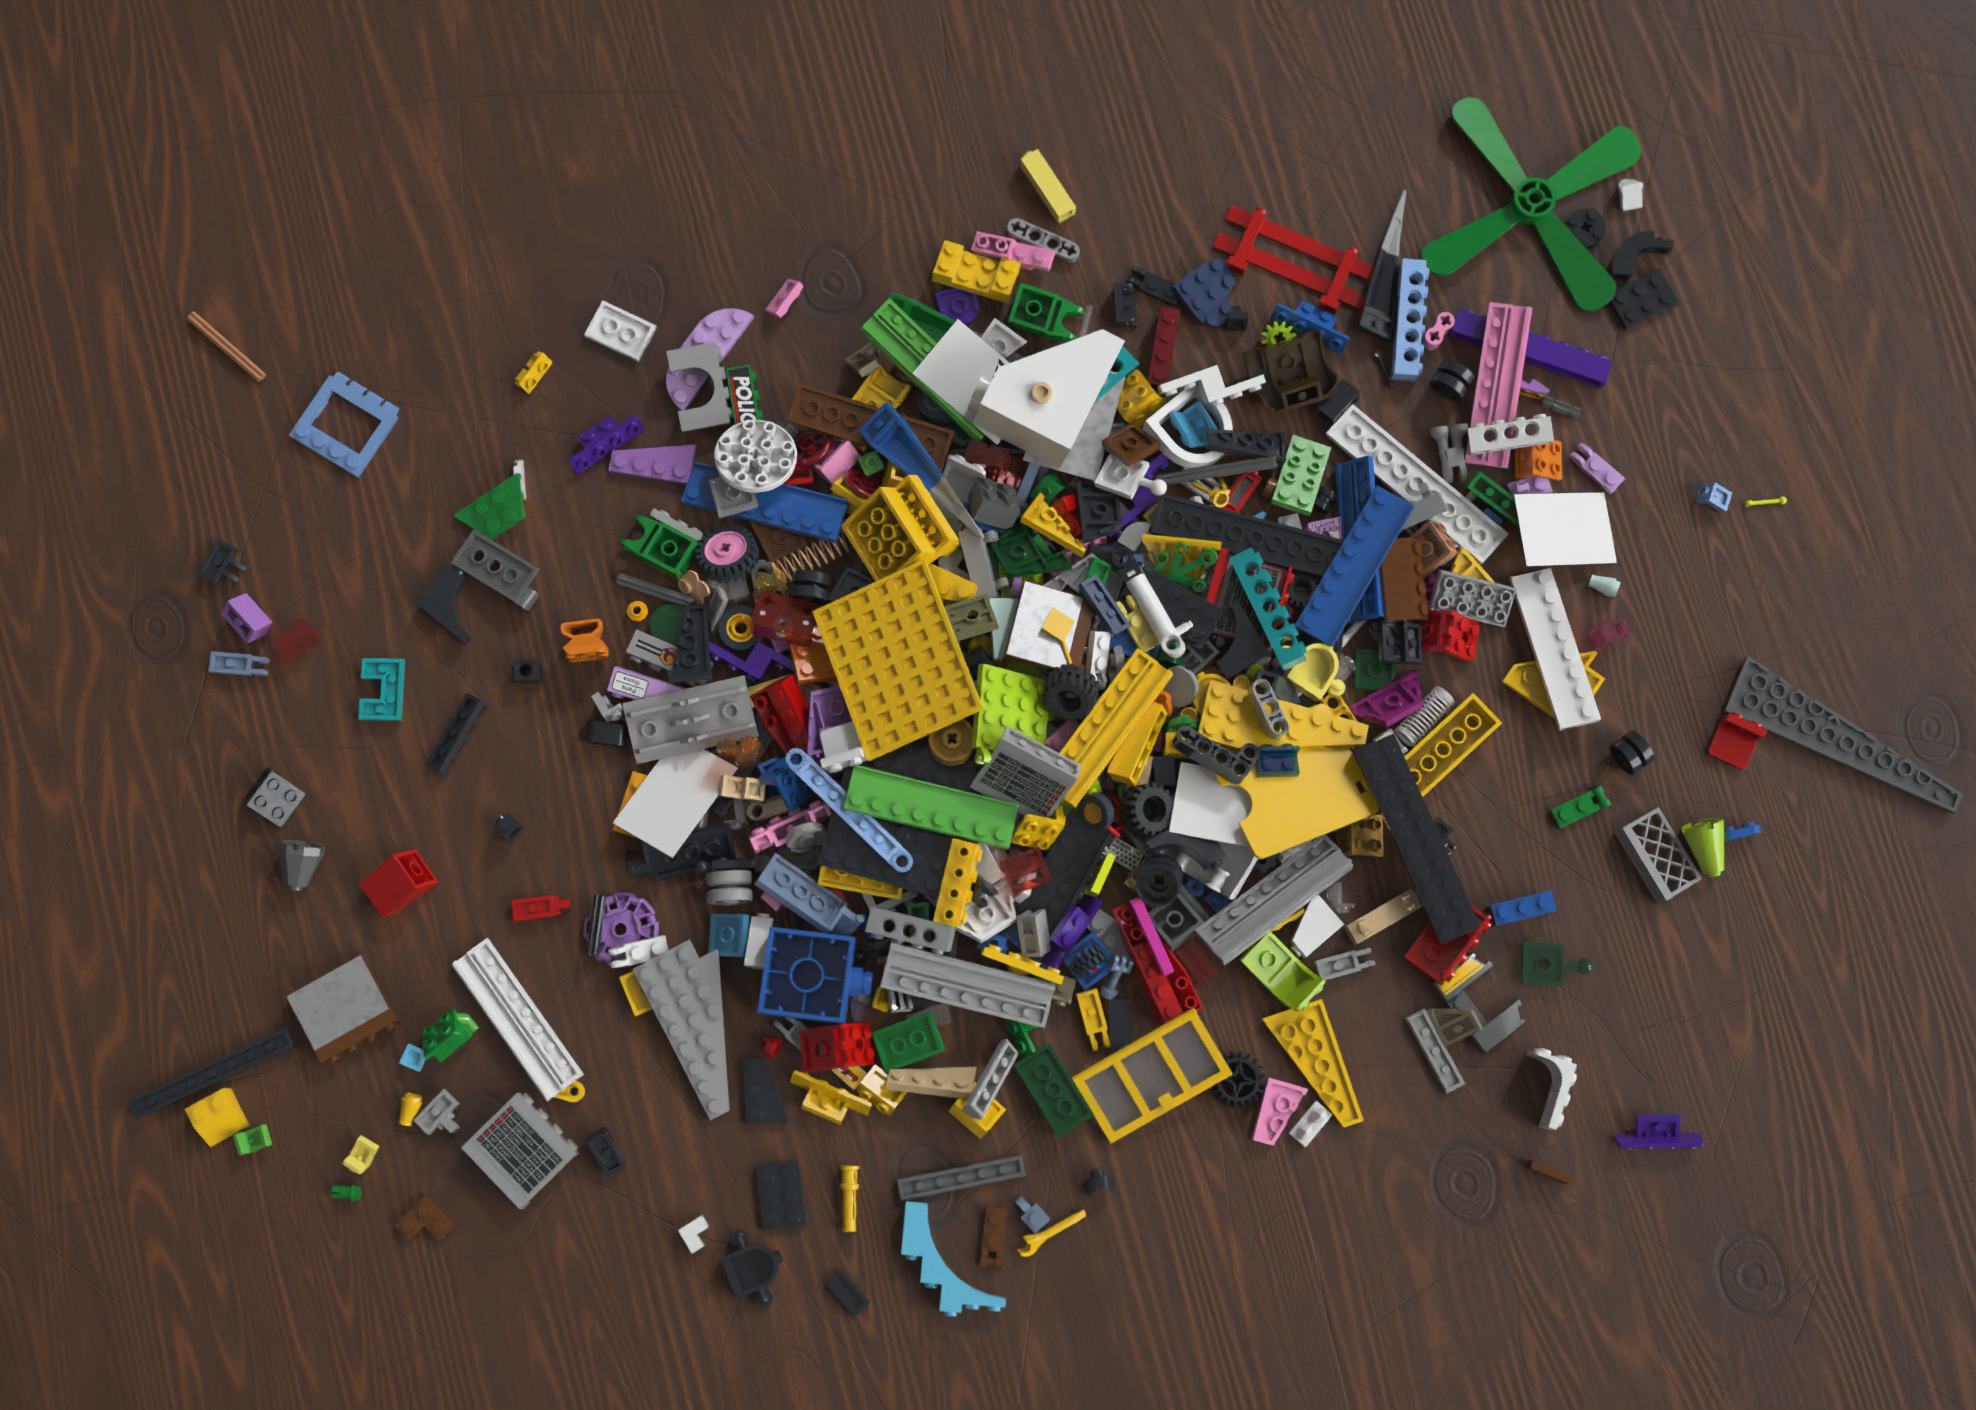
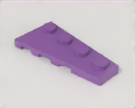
[609,444,697,485]

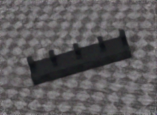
[425,693,488,777]

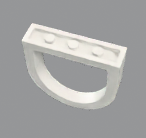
[1142,382,1233,468]

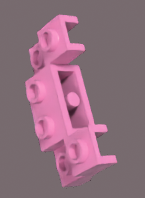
[748,800,832,854]

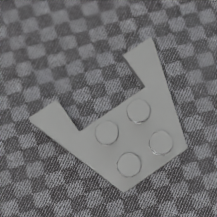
[1043,553,1123,631]

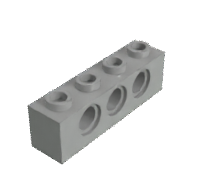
[865,907,956,955]

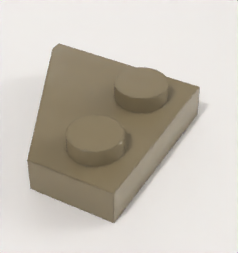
[845,342,880,377]
[1426,1008,1483,1047]

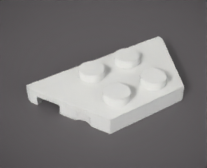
[956,877,1016,943]

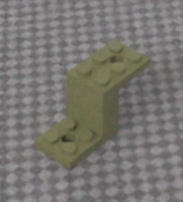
[944,594,999,649]

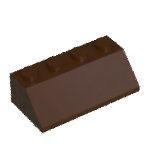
[1379,538,1428,623]

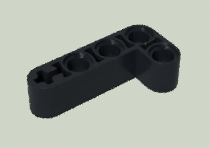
[1172,726,1260,784]

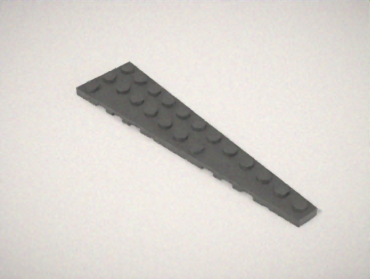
[1723,656,1963,814]

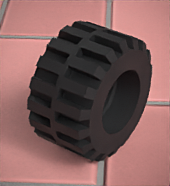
[1042,664,1098,721]
[1118,783,1174,837]

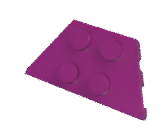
[1348,669,1422,727]

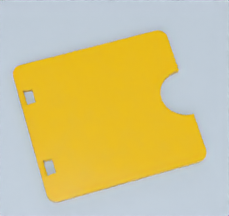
[1205,704,1379,859]

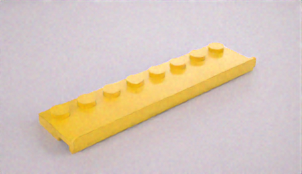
[1059,648,1173,808]

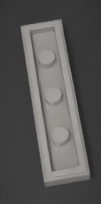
[1405,1008,1465,1094]

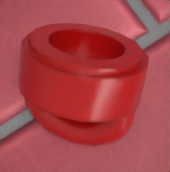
[761,1036,782,1058]

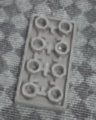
[1428,569,1517,627]

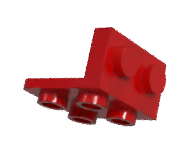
[1707,712,1768,769]

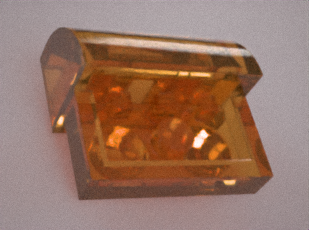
[716,736,765,769]

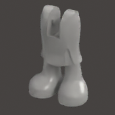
[1430,424,1469,483]

